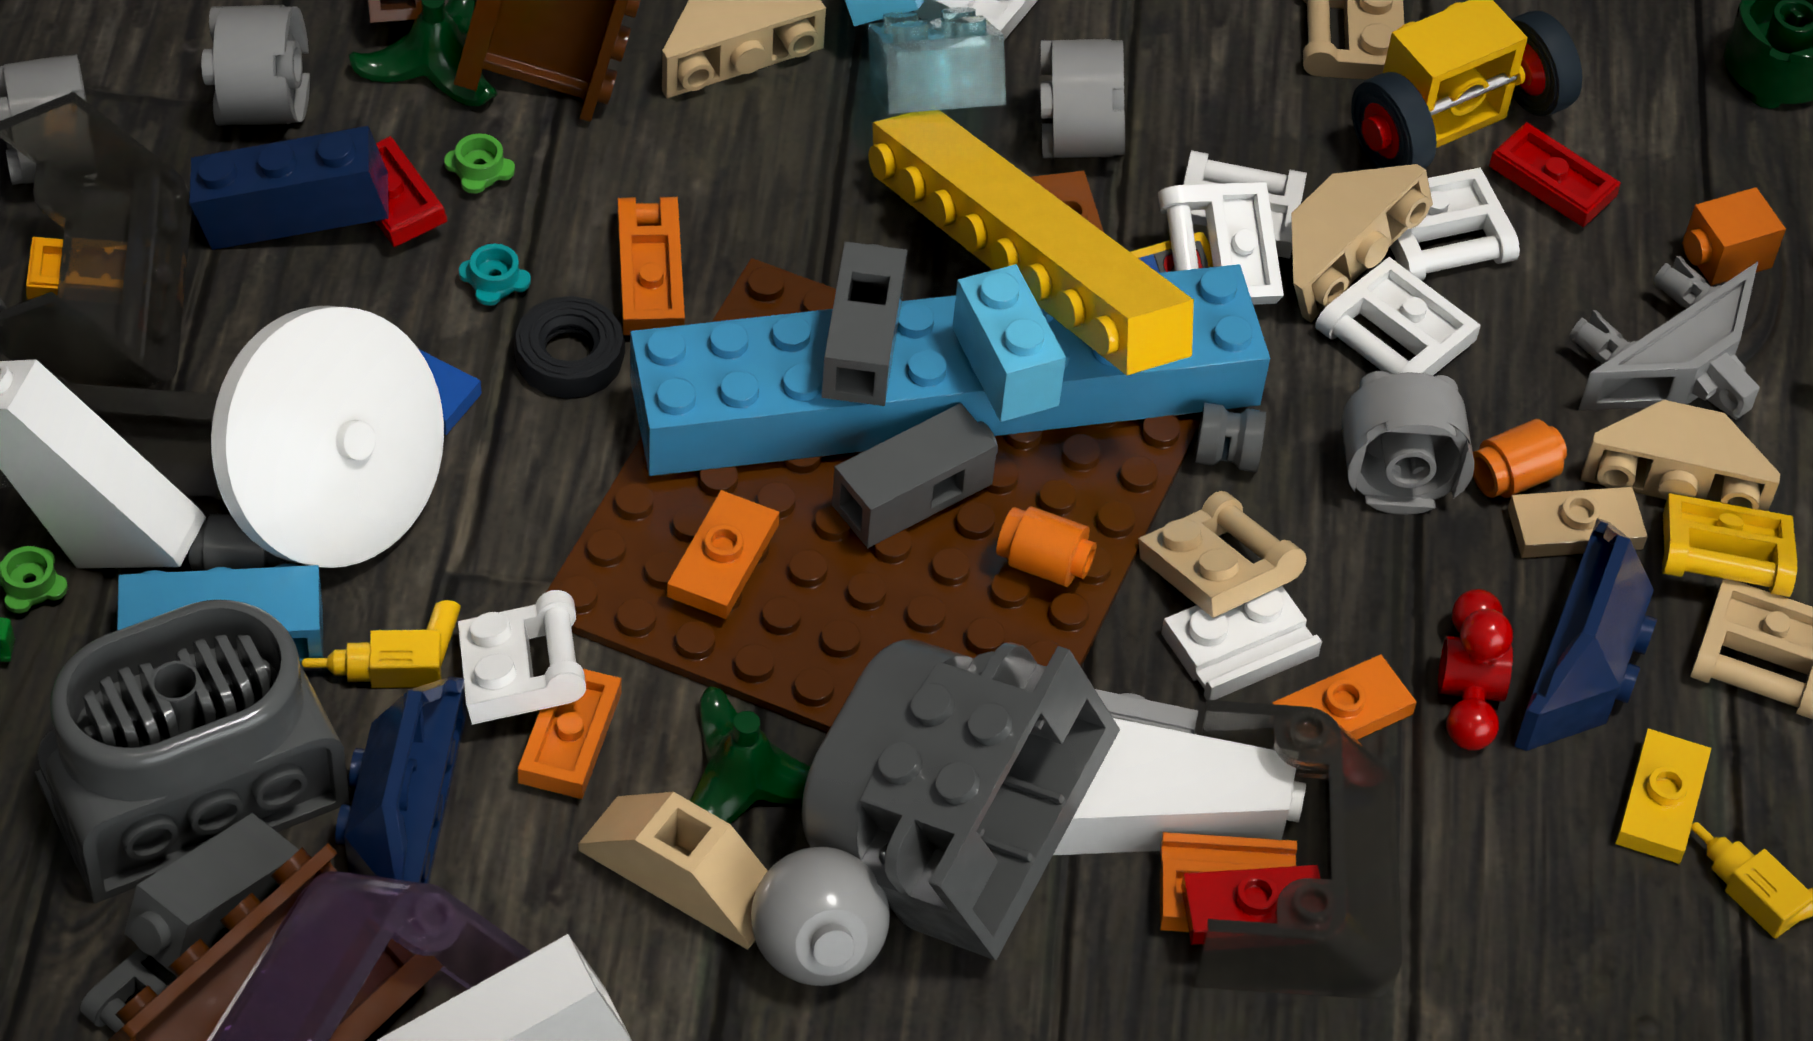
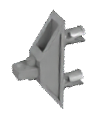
[1570,256,1760,420]

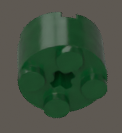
[1723,0,1813,109]

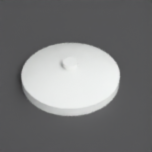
[211,306,444,568]

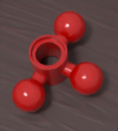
[1438,589,1513,750]

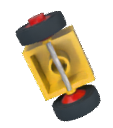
[1351,0,1582,169]

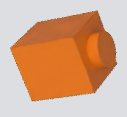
[1682,187,1786,286]

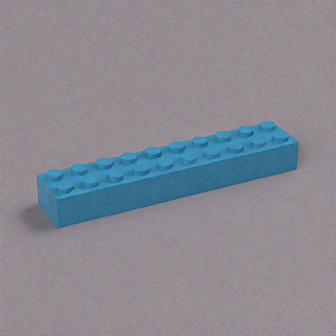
[630,264,1270,476]

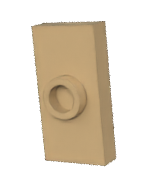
[1508,487,1648,558]

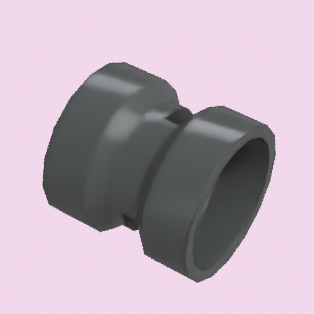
[1195,402,1266,473]

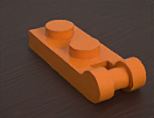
[617,196,685,335]

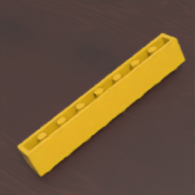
[868,106,1194,376]

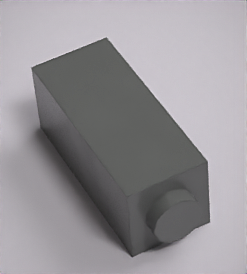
[822,241,907,406]
[832,403,998,548]
[124,813,299,973]

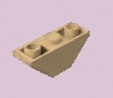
[662,0,826,98]
[1291,164,1433,323]
[1581,400,1780,511]
[578,792,767,950]

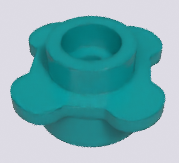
[459,244,531,305]

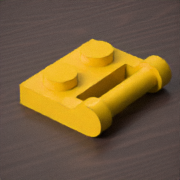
[1662,493,1797,597]

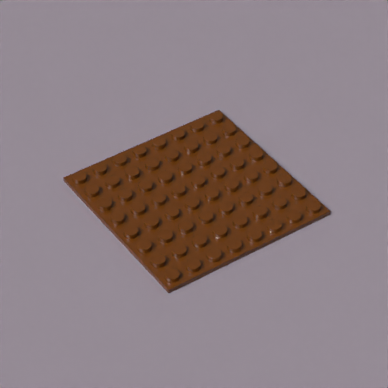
[546,258,1200,733]

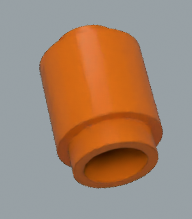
[1473,419,1567,498]
[996,506,1097,587]

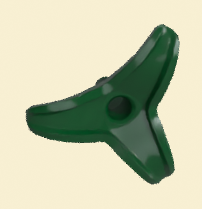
[349,0,498,107]
[690,686,810,824]

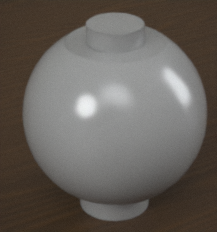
[751,847,890,986]

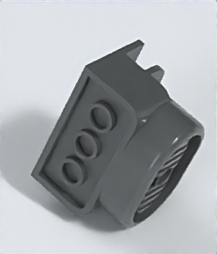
[35,600,350,904]
[802,639,1120,961]

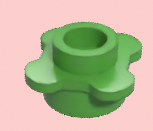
[444,133,515,194]
[0,546,68,613]

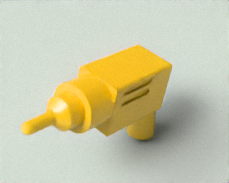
[301,600,461,688]
[1691,822,1813,939]

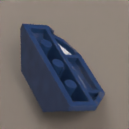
[1514,518,1657,751]
[335,677,466,941]

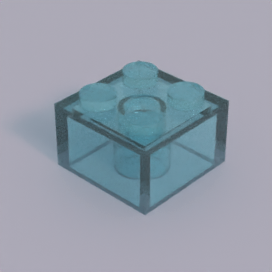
[868,7,1006,114]

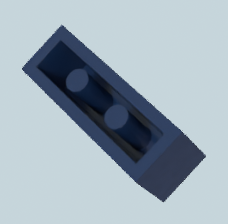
[189,126,389,250]

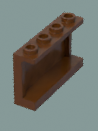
[454,0,641,122]
[108,843,444,1041]

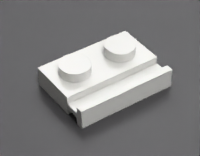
[1161,586,1322,703]

